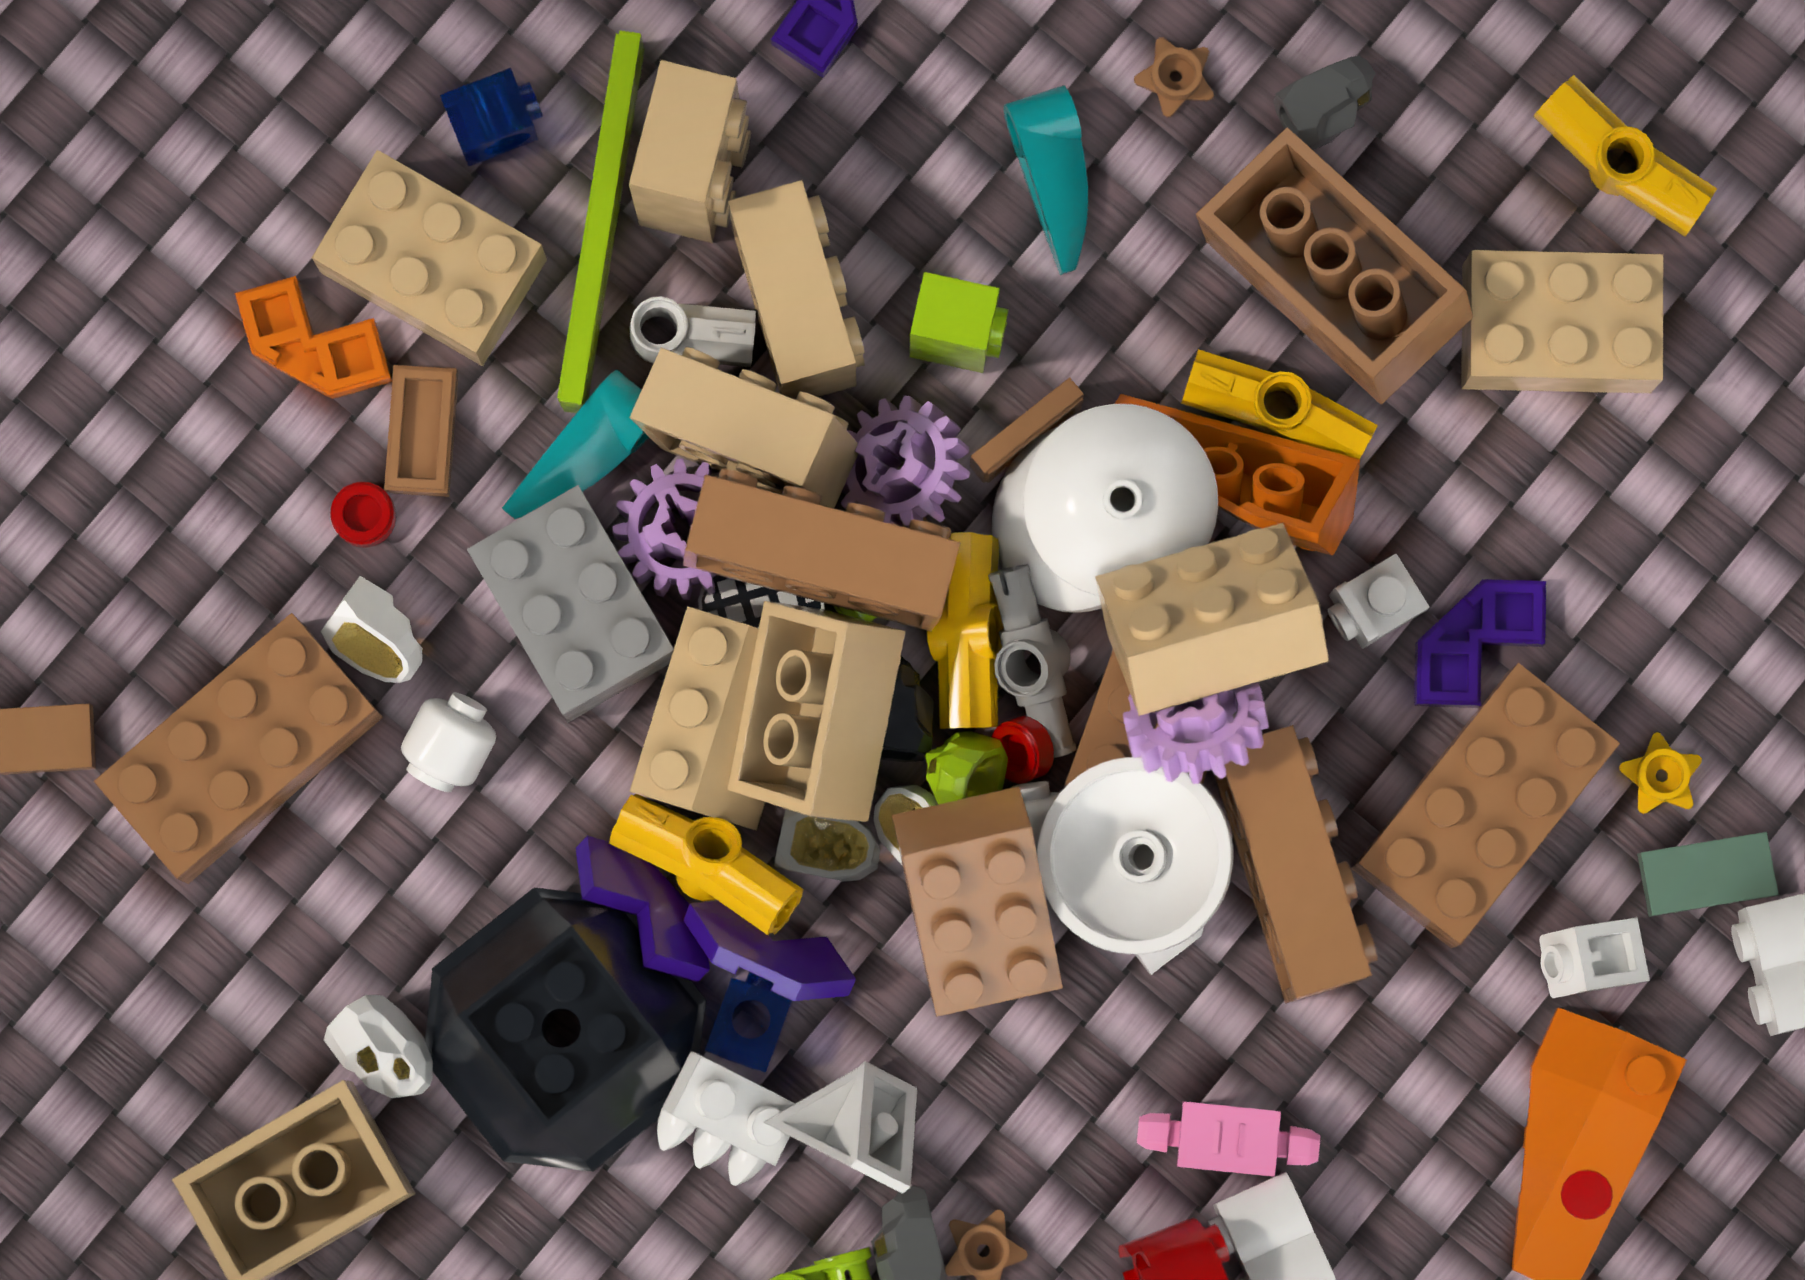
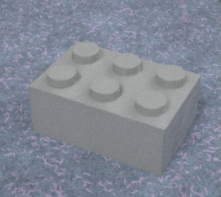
[467,485,674,723]

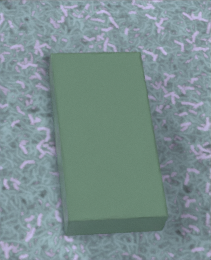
[1637,832,1779,917]

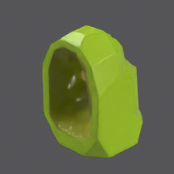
[926,731,1008,804]

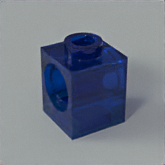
[440,68,543,167]
[705,972,794,1074]

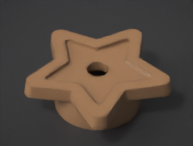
[1134,37,1214,117]
[945,1210,1027,1280]

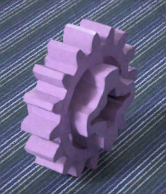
[841,396,970,528]
[613,459,733,600]
[1123,683,1268,784]

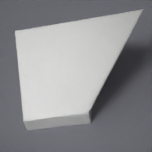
[763,1061,917,1193]

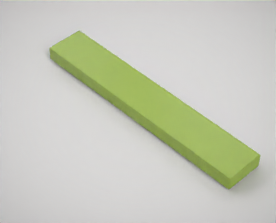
[557,30,645,413]

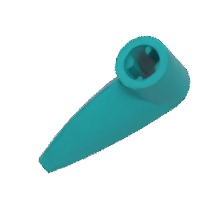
[1003,85,1088,275]
[502,370,649,519]

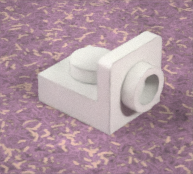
[1328,554,1430,649]
[1539,918,1650,998]

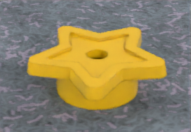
[1619,732,1702,814]

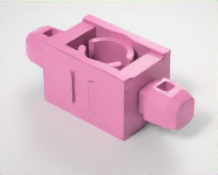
[1137,1101,1320,1177]

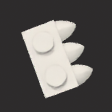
[657,1051,795,1186]

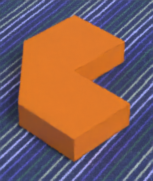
[235,276,392,399]

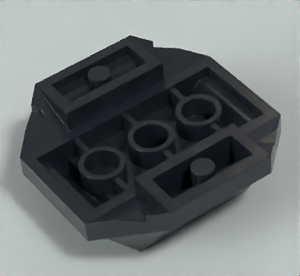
[425,887,707,1172]

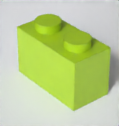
[909,272,1009,373]

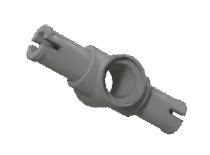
[988,564,1077,758]

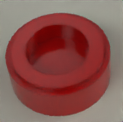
[330,482,396,548]
[992,716,1054,784]

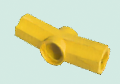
[1533,75,1717,237]
[1181,349,1378,459]
[927,532,1004,729]
[609,794,803,935]

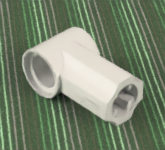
[630,296,756,367]

